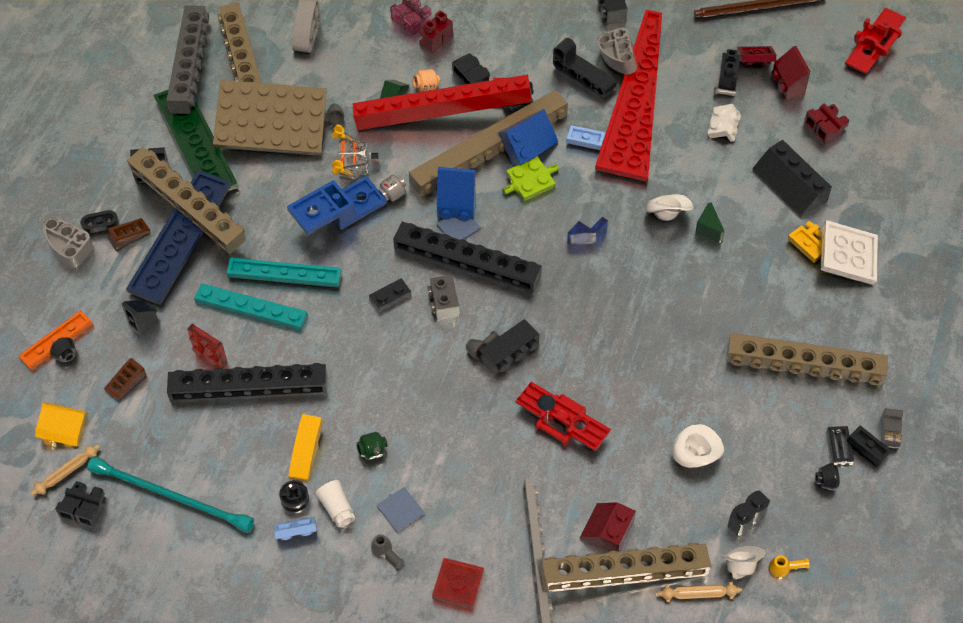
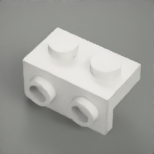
[707,104,741,142]

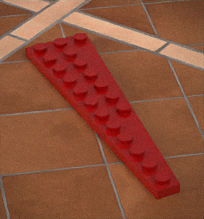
[595,9,662,182]

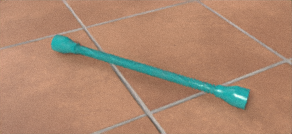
[87,456,254,533]

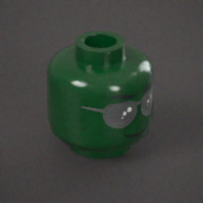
[356,432,388,461]

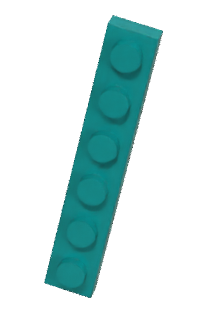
[227,258,342,288]
[194,283,308,331]

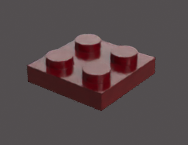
[737,46,777,65]

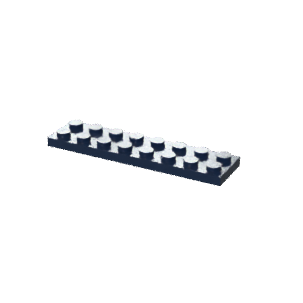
[126,170,231,305]

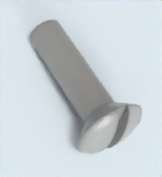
[714,85,735,96]

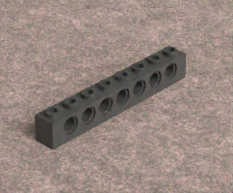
[166,6,209,114]

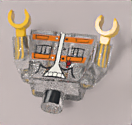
[331,125,379,180]

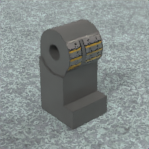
[881,408,903,449]

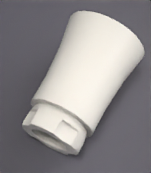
[315,480,355,528]

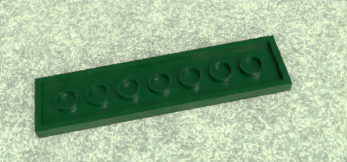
[154,89,239,192]

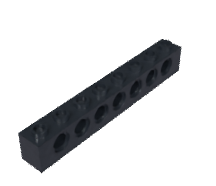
[393,221,542,294]
[167,363,327,402]

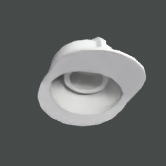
[723,546,766,580]

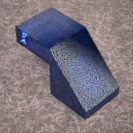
[567,217,608,245]

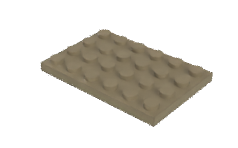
[213,80,327,156]

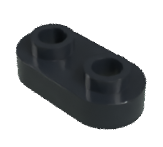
[80,210,119,233]

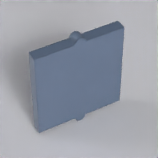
[437,218,481,240]
[377,487,425,533]

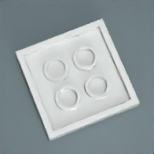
[821,220,878,285]

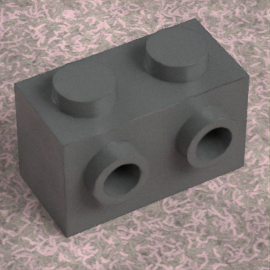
[427,275,460,320]

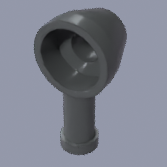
[324,103,344,124]
[466,331,499,360]
[371,534,404,569]

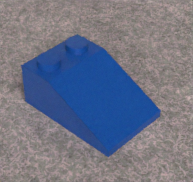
[498,109,558,165]
[437,167,476,221]

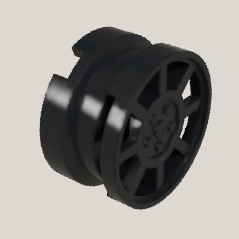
[279,480,310,513]

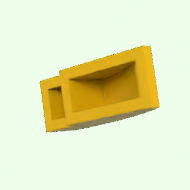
[288,414,323,481]

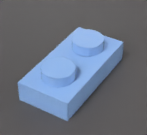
[566,125,606,150]
[274,517,317,540]

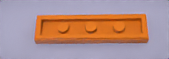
[18,310,93,371]

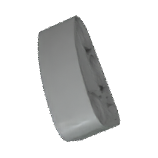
[292,0,320,53]
[597,27,637,74]
[43,216,93,268]

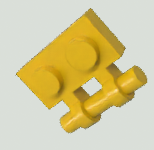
[788,221,822,263]

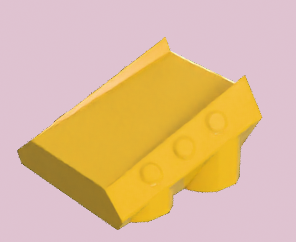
[35,402,87,447]

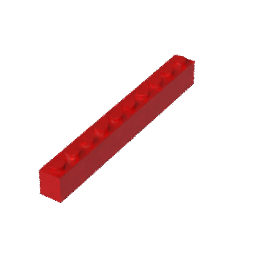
[353,74,533,130]

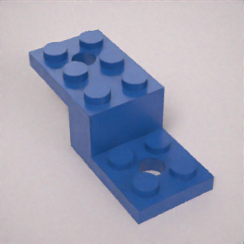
[287,176,387,235]

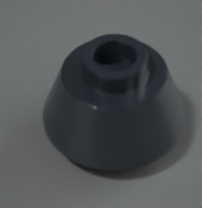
[50,337,76,362]
[815,463,840,491]

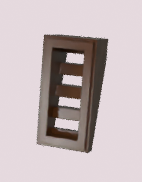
[108,218,150,250]
[104,358,146,401]

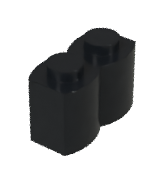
[452,53,490,85]
[728,490,770,536]

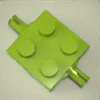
[502,156,559,201]

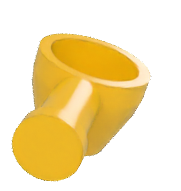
[769,555,810,578]

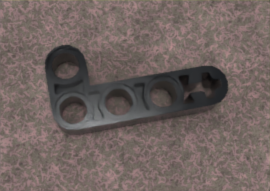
[553,37,617,98]

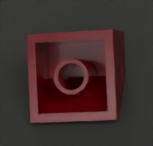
[771,46,811,99]
[580,502,636,552]

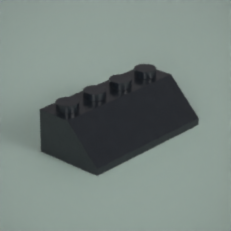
[752,140,832,217]

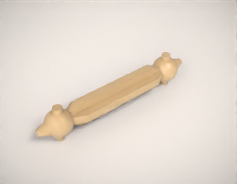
[31,445,100,496]
[657,582,742,602]

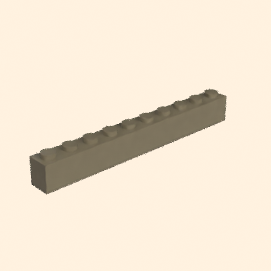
[409,90,568,197]

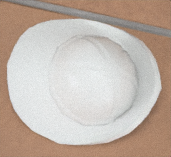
[645,194,693,221]
[672,424,724,468]

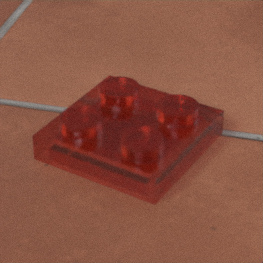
[187,324,228,368]
[432,558,484,609]

